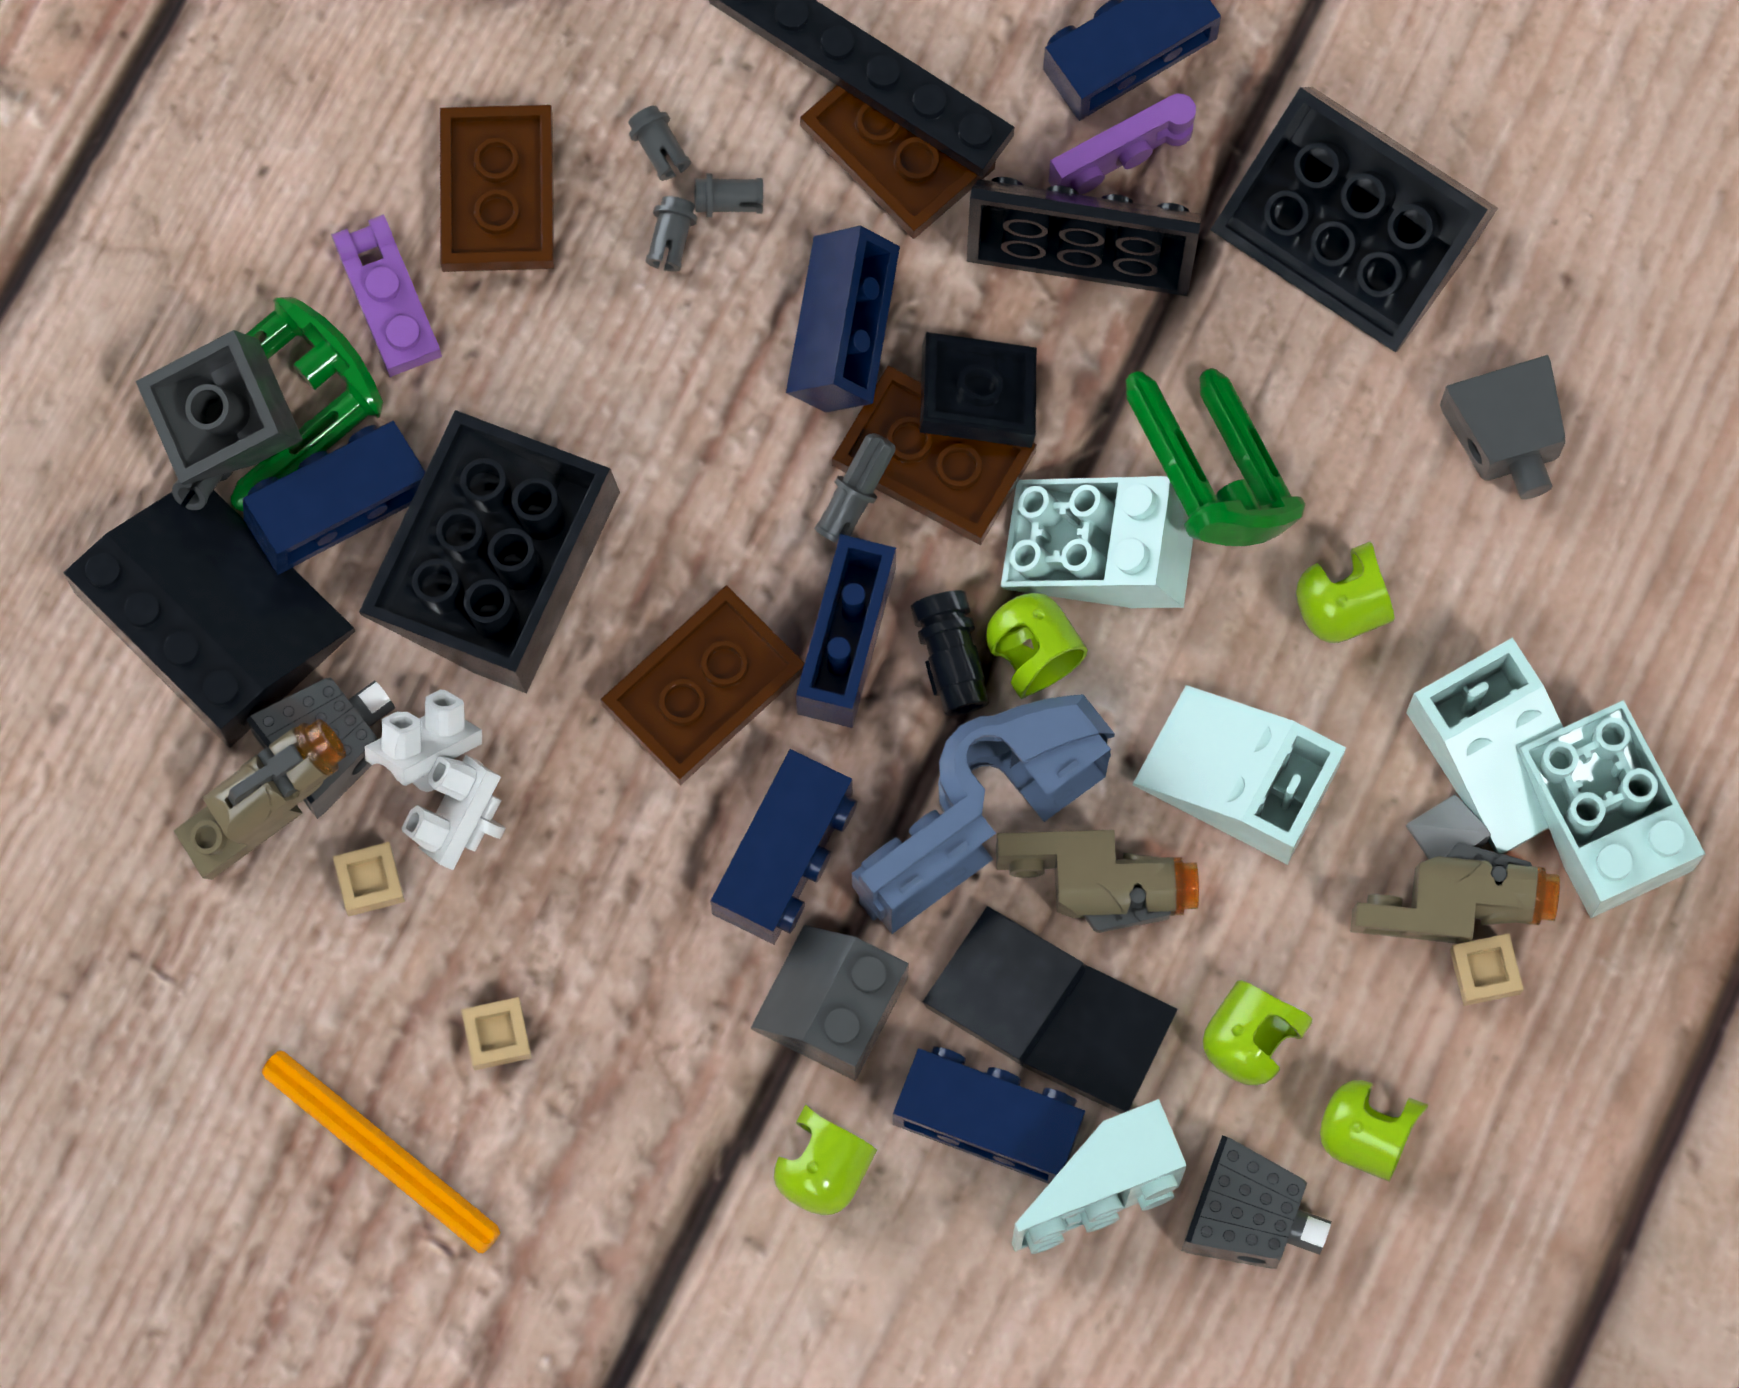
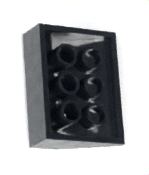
[1210,87,1498,352]
[967,177,1201,296]
[359,410,620,694]
[63,490,355,748]

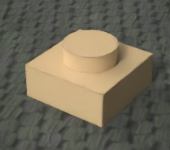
[333,842,405,917]
[1450,933,1524,1006]
[461,997,532,1071]

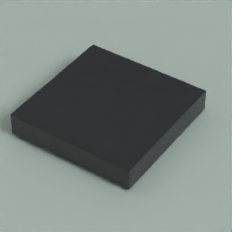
[920,332,1037,448]
[922,906,1086,1065]
[1020,964,1178,1114]

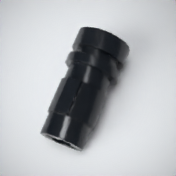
[911,590,989,716]

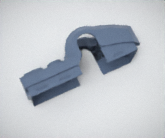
[852,694,1115,934]

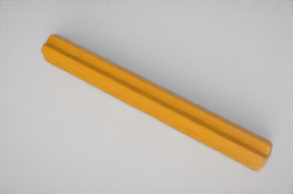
[262,1050,501,1254]

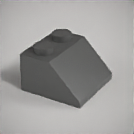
[136,330,303,485]
[751,925,909,1081]

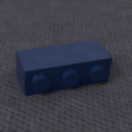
[1043,0,1221,121]
[786,225,900,413]
[243,421,425,575]
[796,534,896,728]
[710,749,858,945]
[893,1046,1085,1184]

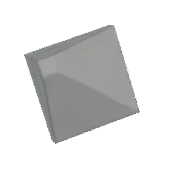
[1406,794,1491,859]

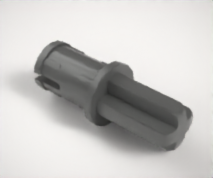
[815,433,895,543]

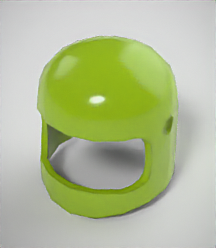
[1296,541,1395,643]
[986,593,1088,699]
[1203,980,1312,1085]
[1320,1080,1428,1182]
[774,1104,877,1215]

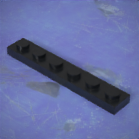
[709,0,1015,178]

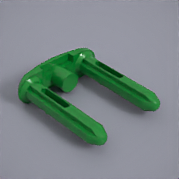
[230,297,383,511]
[1126,368,1305,546]

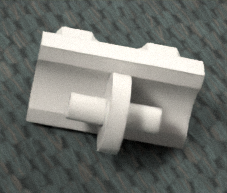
[365,689,482,792]
[402,755,506,870]

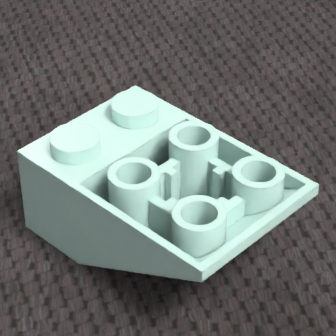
[1001,476,1193,608]
[1406,637,1563,854]
[1133,685,1346,865]
[1519,700,1705,918]
[1012,1099,1187,1254]

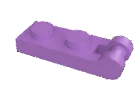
[1048,94,1196,195]
[331,214,442,377]

